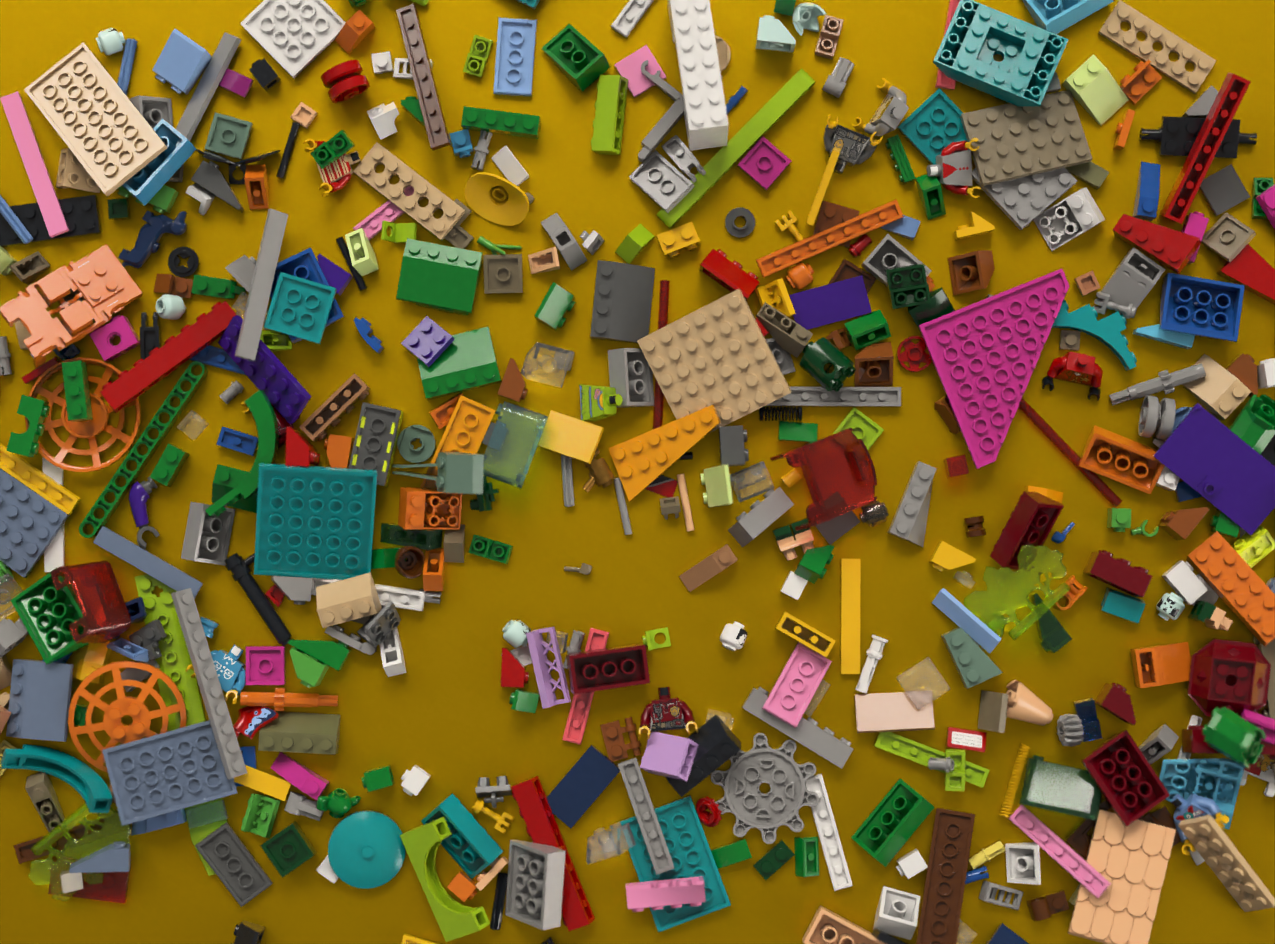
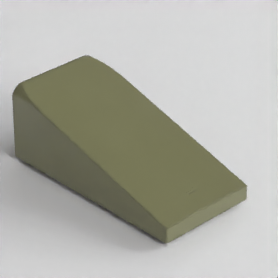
[1066,162,1109,190]

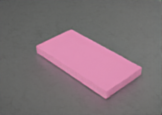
[762,642,832,728]

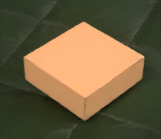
[291,102,318,129]

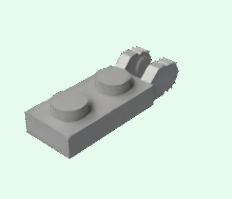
[661,135,706,183]
[324,624,377,655]

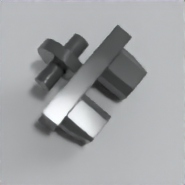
[475,776,512,808]

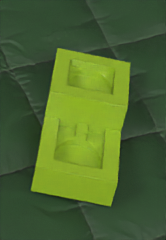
[945,749,966,791]

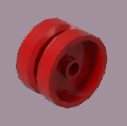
[321,60,370,103]

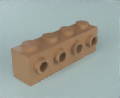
[299,373,370,442]

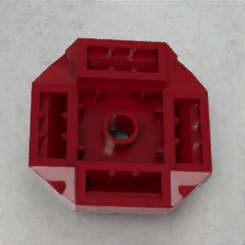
[1187,639,1271,717]

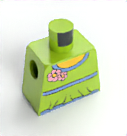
[580,384,623,421]

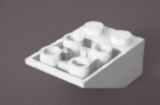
[1034,187,1106,251]

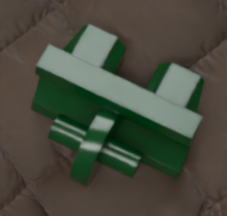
[470,476,499,512]

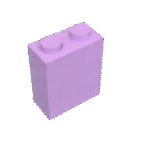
[640,732,699,781]

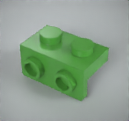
[241,793,281,838]

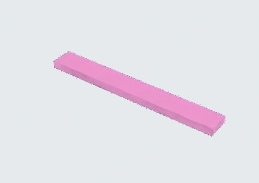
[0,91,69,238]

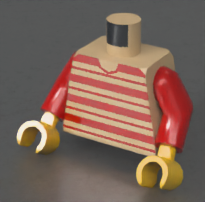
[303,139,361,197]

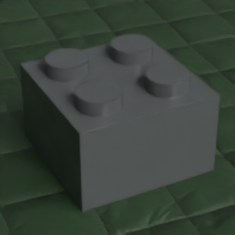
[718,425,749,467]

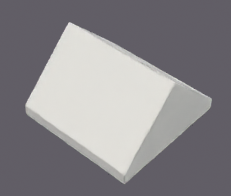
[1005,842,1041,885]

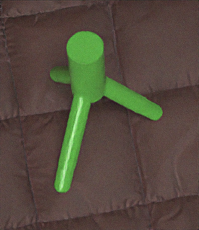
[477,236,522,255]

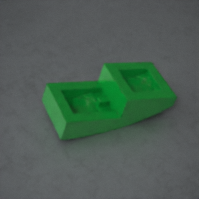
[711,839,752,869]

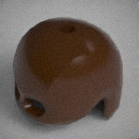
[395,546,425,579]

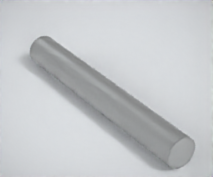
[613,478,632,535]

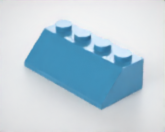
[122,118,196,205]

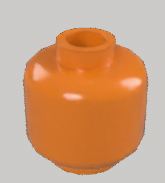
[785,262,814,290]

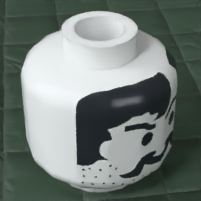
[719,621,748,651]

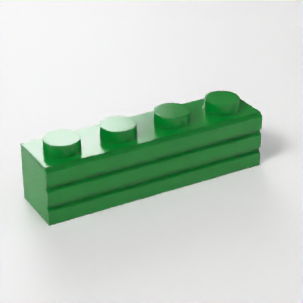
[885,135,916,185]

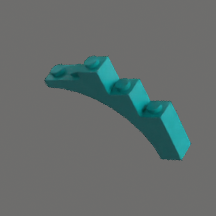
[1052,299,1137,371]

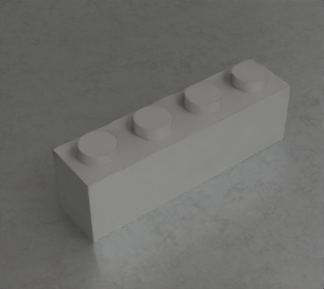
[887,461,937,547]

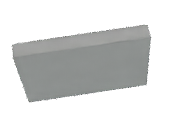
[629,150,695,213]

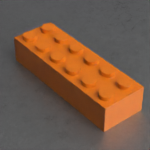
[1186,531,1275,647]

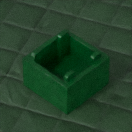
[261,821,317,878]

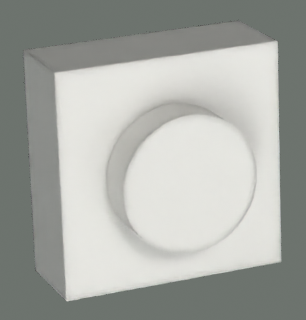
[371,51,393,74]

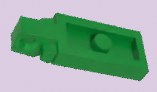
[191,274,246,300]

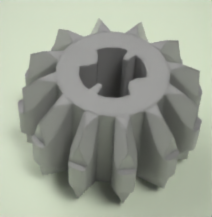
[1056,714,1084,747]

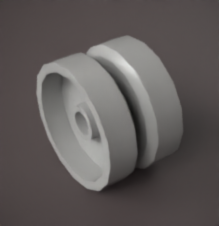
[1138,395,1176,441]

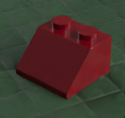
[1094,682,1136,725]

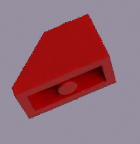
[501,648,529,688]

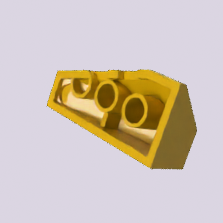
[68,605,114,684]

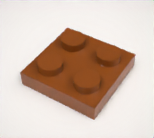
[813,201,859,248]

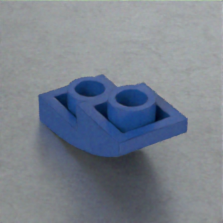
[354,317,384,354]

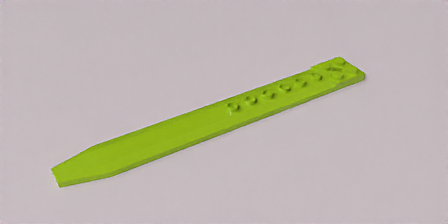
[135,574,228,876]

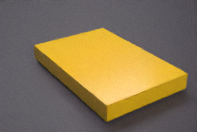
[537,410,604,464]

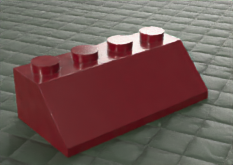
[990,491,1064,570]

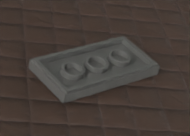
[195,822,273,907]

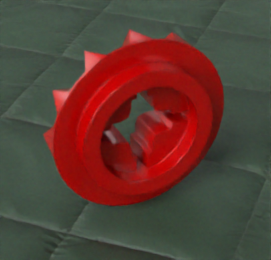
[696,796,722,827]

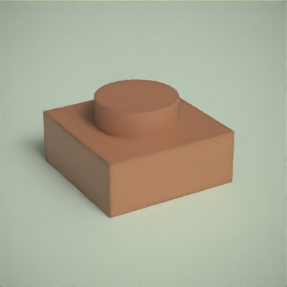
[1074,270,1101,296]

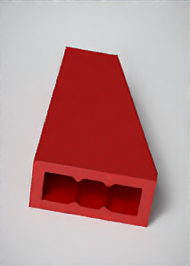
[1217,244,1275,305]

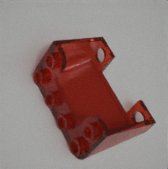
[50,560,131,643]

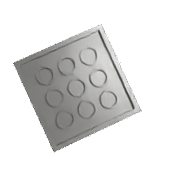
[972,168,1077,231]

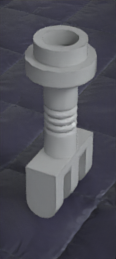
[1093,292,1137,319]

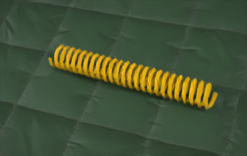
[999,743,1031,819]

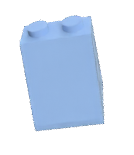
[152,28,212,95]

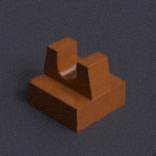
[826,328,852,350]

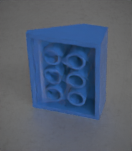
[270,247,344,344]
[1160,273,1245,342]

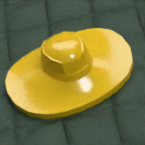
[464,172,529,226]

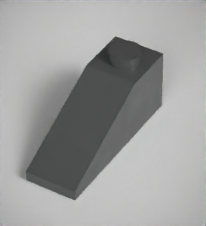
[191,160,244,213]

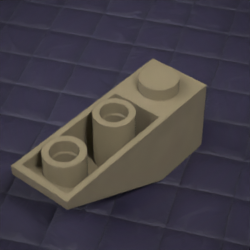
[756,302,813,358]
[25,772,68,834]

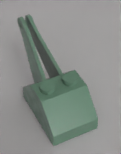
[392,452,484,494]

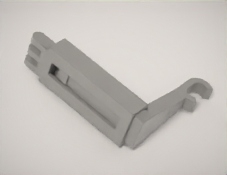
[638,60,684,162]

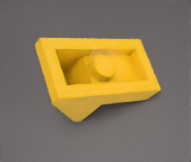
[954,212,995,240]

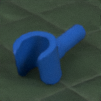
[1051,522,1075,544]

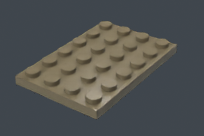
[960,90,1093,187]

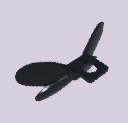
[196,149,280,184]

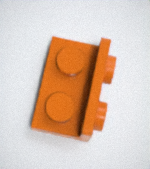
[1120,59,1162,105]

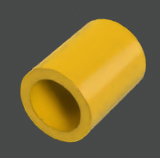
[781,468,802,489]

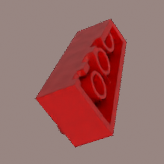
[1113,214,1201,274]

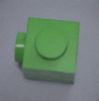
[1107,508,1131,532]

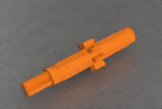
[240,688,338,711]

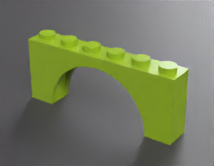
[400,817,490,942]

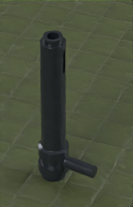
[224,553,292,646]

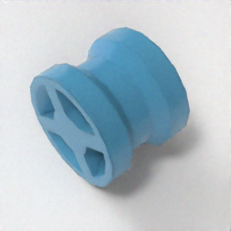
[200,617,219,638]

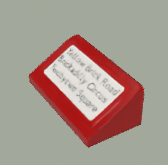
[945,727,987,752]

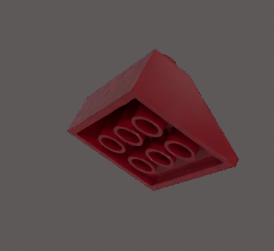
[1082,730,1170,827]

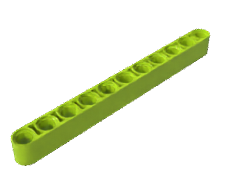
[657,69,816,228]

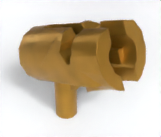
[582,447,615,492]

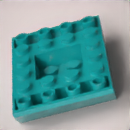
[933,0,1069,107]

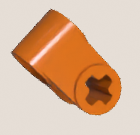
[1052,575,1088,611]

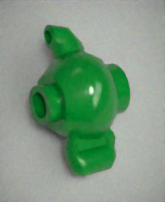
[316,788,361,818]

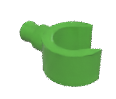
[1131,520,1159,537]

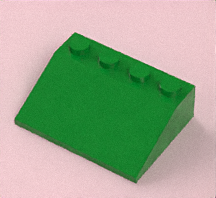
[396,238,483,313]
[417,326,502,400]
[11,568,103,664]

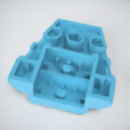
[1159,758,1244,829]

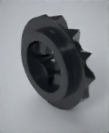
[168,247,199,277]

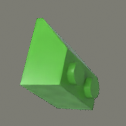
[289,647,330,688]

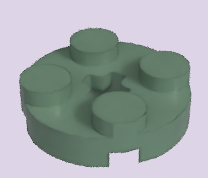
[397,425,436,463]

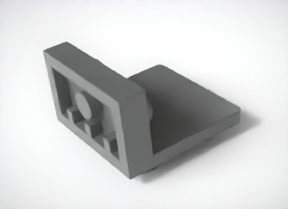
[357,601,401,648]

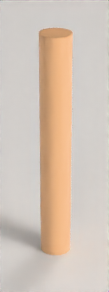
[677,474,694,531]

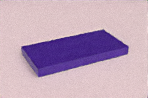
[789,275,872,330]

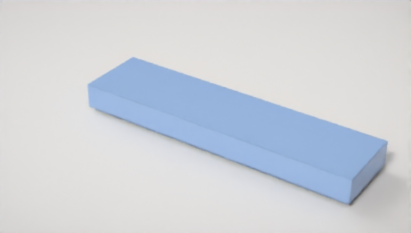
[932,588,1002,654]

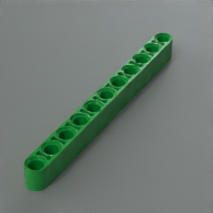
[79,361,208,538]

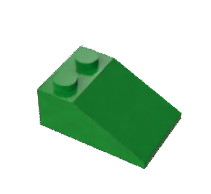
[541,23,610,92]

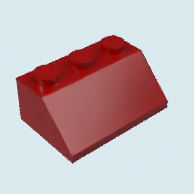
[699,249,760,302]
[285,427,320,467]

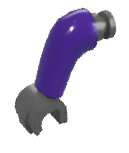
[129,476,160,549]

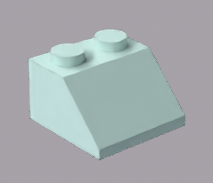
[756,15,796,52]

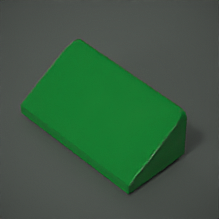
[778,421,818,443]
[794,837,819,877]

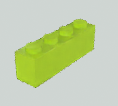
[591,75,628,155]

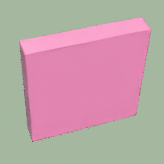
[614,45,667,98]

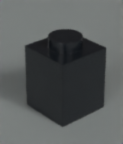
[249,58,281,91]

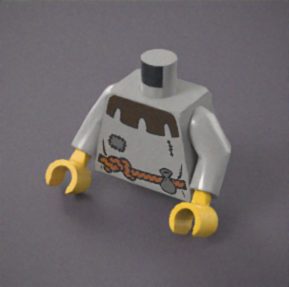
[852,78,909,136]

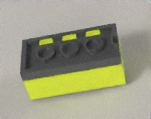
[348,402,404,487]

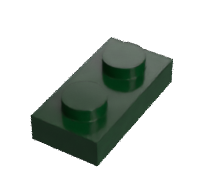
[753,839,795,880]

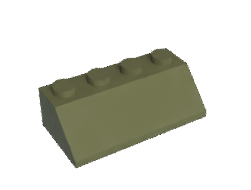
[258,711,341,755]

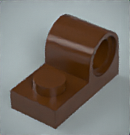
[1026,890,1069,921]

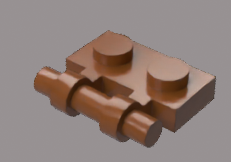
[600,717,641,762]

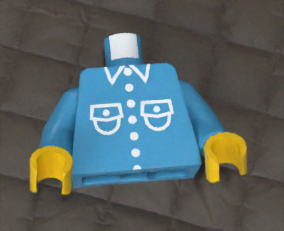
[185,644,246,704]

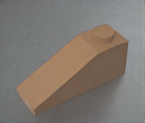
[679,544,738,592]

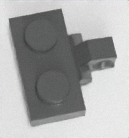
[128,619,167,661]

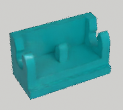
[1101,587,1146,623]

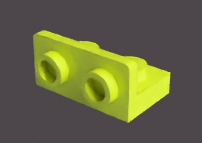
[1231,526,1275,568]

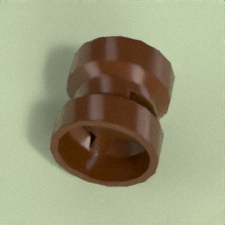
[964,516,986,538]

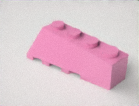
[626,876,705,912]

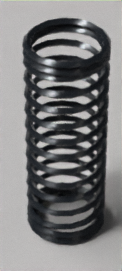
[759,406,802,421]

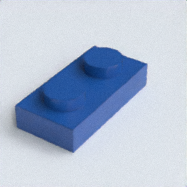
[216,426,259,456]

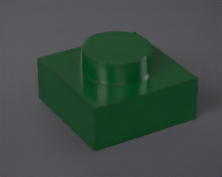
[108,198,129,220]

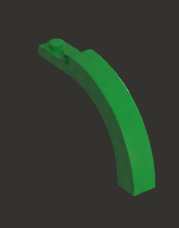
[205,390,279,517]

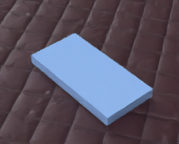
[493,18,537,97]

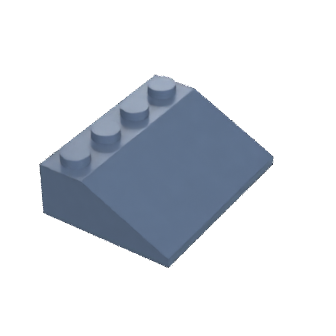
[6,659,74,742]

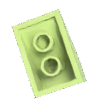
[1062,54,1129,126]
[700,464,733,508]

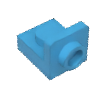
[449,129,474,158]

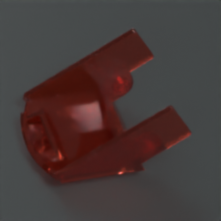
[770,428,877,531]

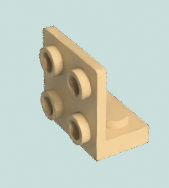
[56,148,100,193]

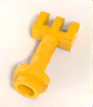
[775,210,804,242]
[471,799,515,834]

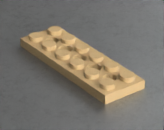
[1098,0,1216,94]
[353,142,466,241]
[1178,815,1275,912]

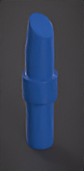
[725,86,748,114]

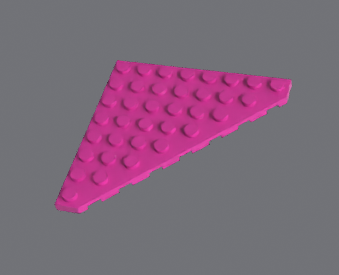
[918,269,1069,469]

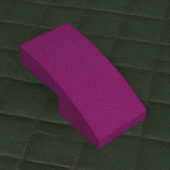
[218,68,253,98]

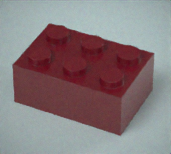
[1083,550,1153,597]

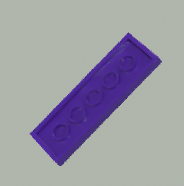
[218,315,312,424]

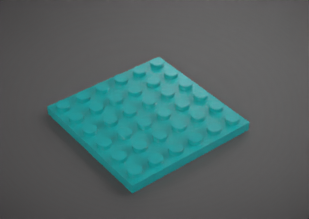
[254,463,377,580]

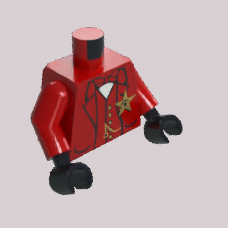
[1042,352,1103,401]

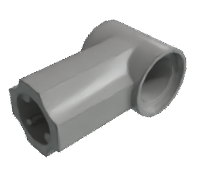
[822,57,855,98]
[284,791,324,821]

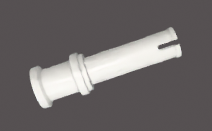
[855,634,888,694]

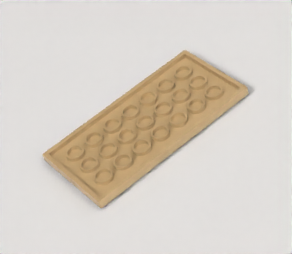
[24,42,168,197]

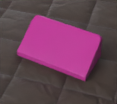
[1241,709,1275,744]

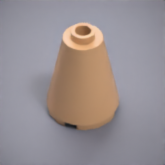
[1006,680,1053,726]

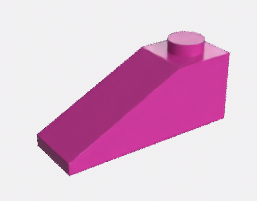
[271,752,329,800]

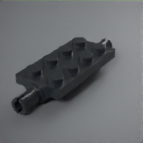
[1140,116,1257,158]

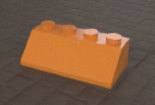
[1079,425,1165,495]

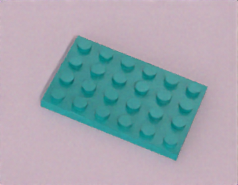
[618,795,731,932]

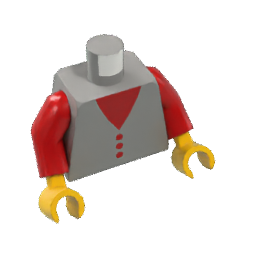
[927,138,981,198]

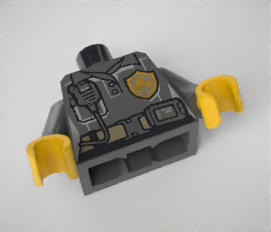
[823,114,883,174]

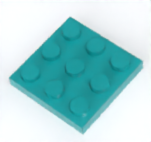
[897,88,967,165]
[264,272,337,344]

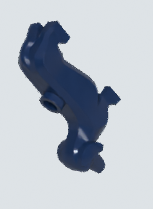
[118,210,187,268]

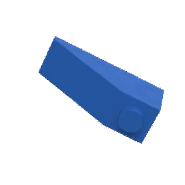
[1133,162,1160,221]

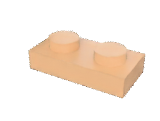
[475,856,508,891]

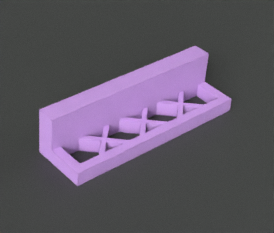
[526,626,571,709]

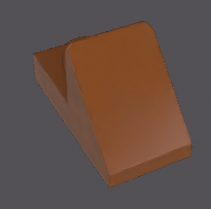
[153,273,193,299]

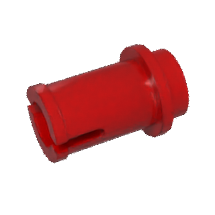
[848,234,872,258]

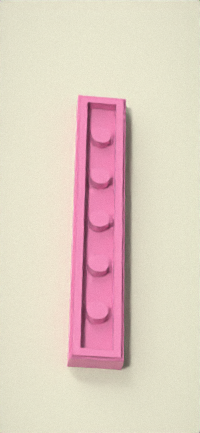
[1009,804,1111,898]

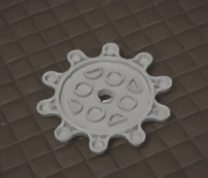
[710,733,819,844]

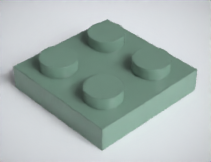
[204,112,253,160]

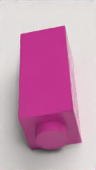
[1181,211,1209,264]

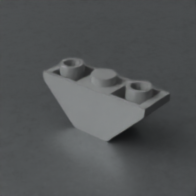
[540,212,587,271]

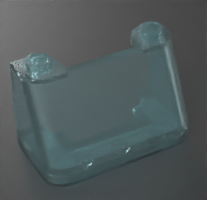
[483,401,548,489]

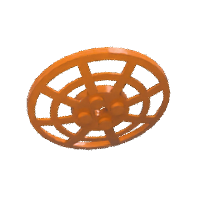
[25,357,141,472]
[68,660,187,773]

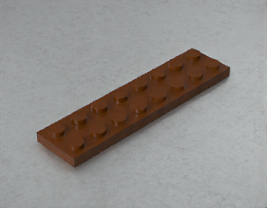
[916,808,975,944]

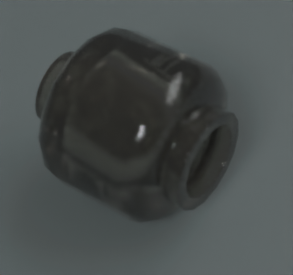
[859,500,889,527]

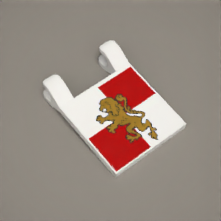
[1240,754,1275,797]

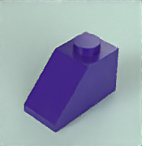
[317,253,353,296]

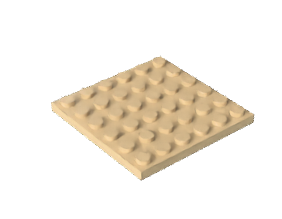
[637,289,792,433]

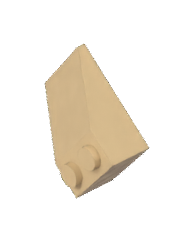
[1182,354,1252,421]

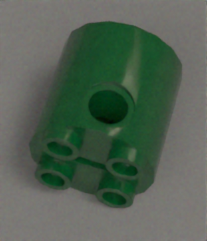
[799,337,856,392]

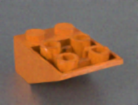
[398,487,462,530]
[1130,642,1191,688]

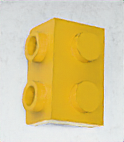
[755,278,796,317]

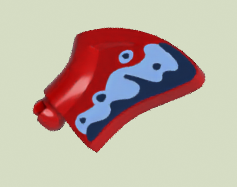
[233,706,279,739]

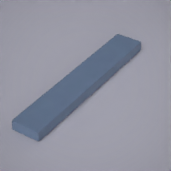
[93,526,204,599]

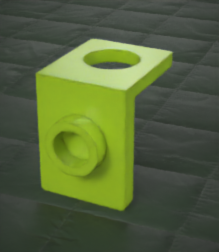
[381,221,417,243]
[642,627,671,651]

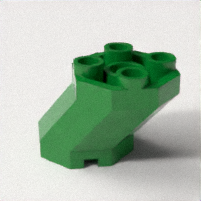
[1228,395,1275,455]
[1202,707,1266,769]

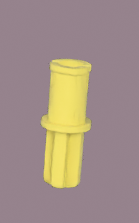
[968,841,1005,870]

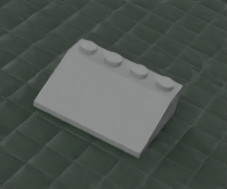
[505,839,565,930]

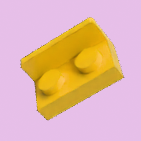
[657,221,701,258]

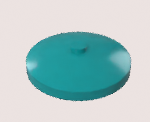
[328,810,406,889]

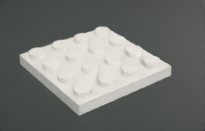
[240,0,346,78]

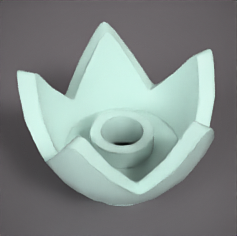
[793,2,827,36]

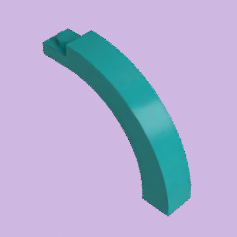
[1,744,113,813]

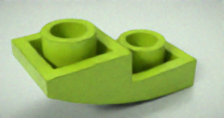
[463,35,493,77]

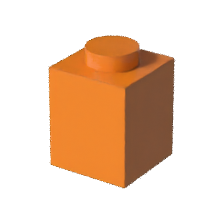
[447,870,478,902]

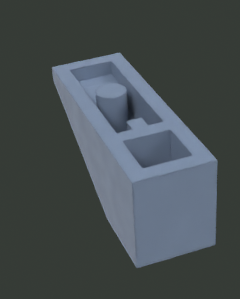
[69,841,131,873]

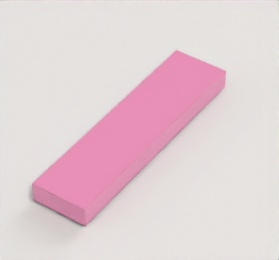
[353,187,423,241]

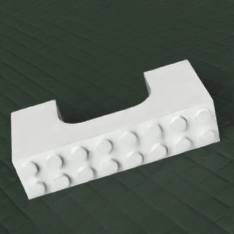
[668,0,728,151]

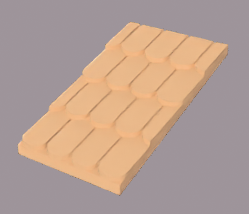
[1068,809,1176,944]

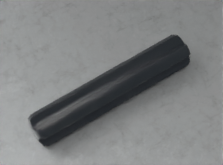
[490,872,508,930]

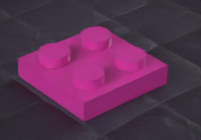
[738,136,791,190]
[246,646,285,685]

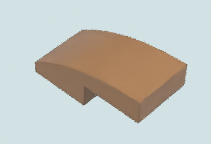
[814,15,844,60]

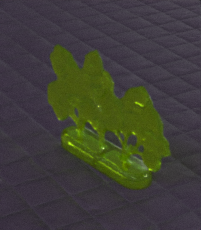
[964,545,1071,640]
[28,802,131,901]

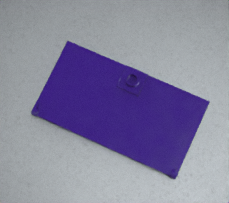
[1153,403,1275,535]

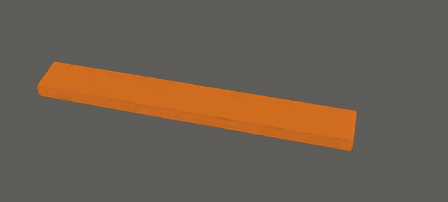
[756,199,904,278]

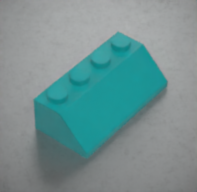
[421,793,503,879]

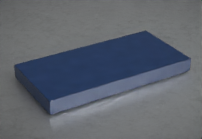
[547,745,620,828]

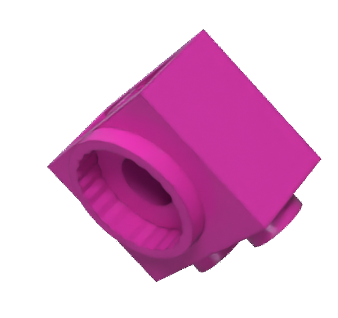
[90,315,140,363]

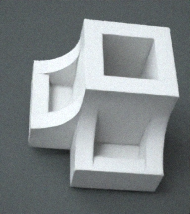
[367,102,399,140]

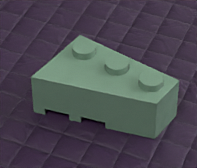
[941,627,1003,689]

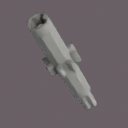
[1109,363,1206,406]

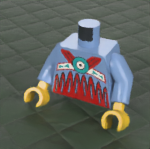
[1171,794,1229,855]

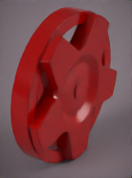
[897,336,932,372]

